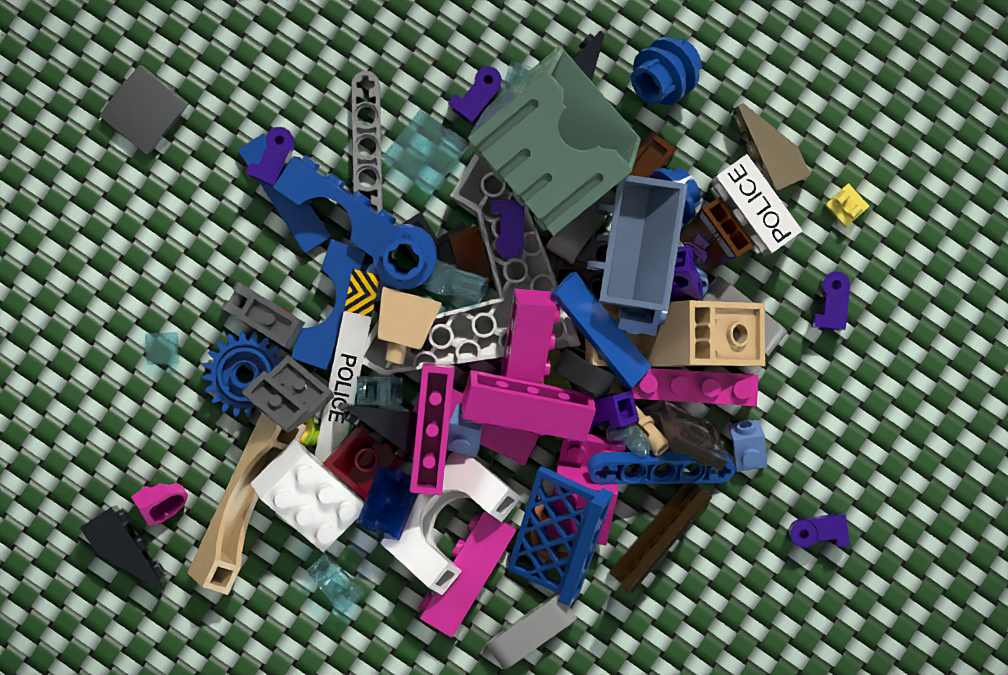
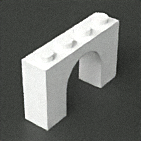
[381,452,522,595]

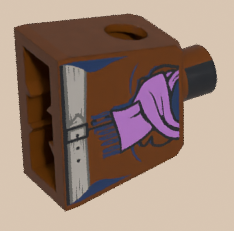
[680,197,755,272]

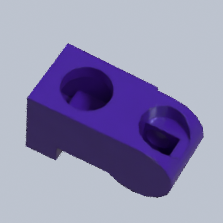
[448,66,502,126]
[246,126,295,187]
[491,200,524,259]
[671,246,703,302]
[811,271,850,331]
[590,390,639,429]
[788,513,850,548]

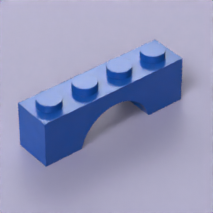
[273,155,397,257]
[291,239,372,370]

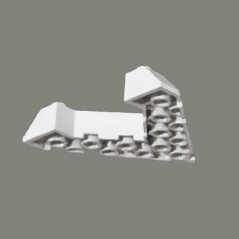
[362,154,581,375]

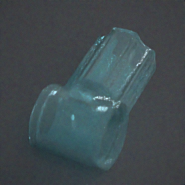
[422,259,488,304]

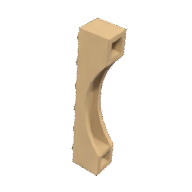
[187,412,307,595]

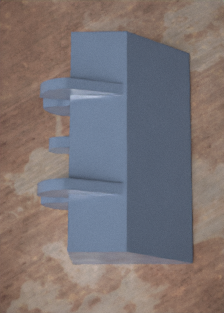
[587,175,688,312]

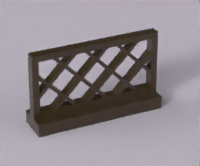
[609,483,712,593]

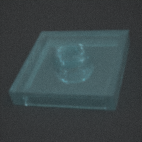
[382,109,469,196]

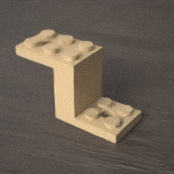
[585,300,765,368]

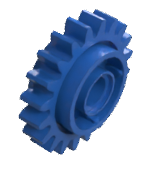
[202,331,285,417]

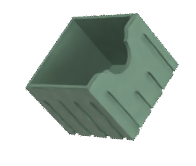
[468,46,641,236]

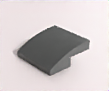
[99,65,189,155]
[241,355,334,433]

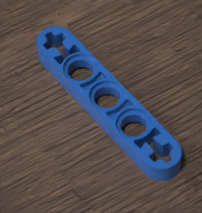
[587,451,735,485]

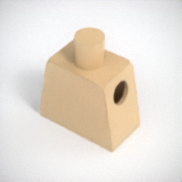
[377,287,441,365]

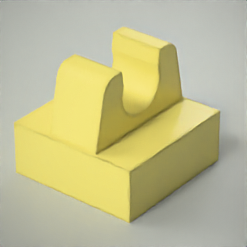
[824,183,869,228]

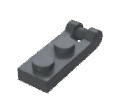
[221,281,305,349]

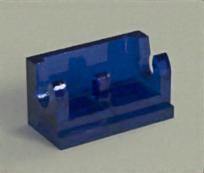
[356,467,418,540]

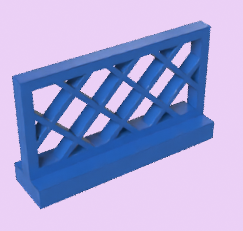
[507,466,614,606]

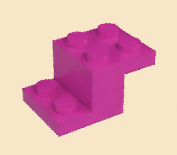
[545,434,626,545]

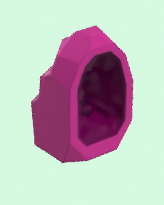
[131,483,188,525]

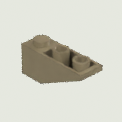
[733,103,811,192]

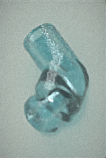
[606,425,650,458]

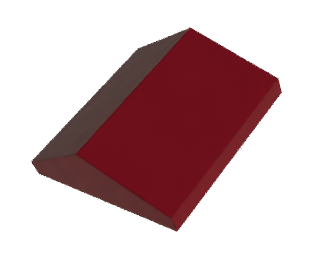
[323,425,404,502]

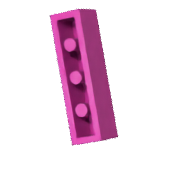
[500,289,560,384]
[410,363,455,495]
[630,368,759,406]
[462,370,596,442]
[412,382,539,466]
[419,510,517,638]

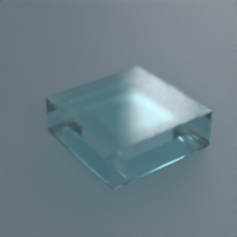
[145,332,180,365]

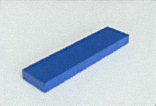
[238,133,332,254]
[550,272,652,388]

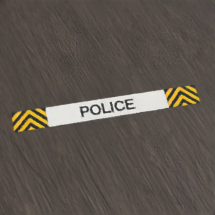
[315,269,380,463]

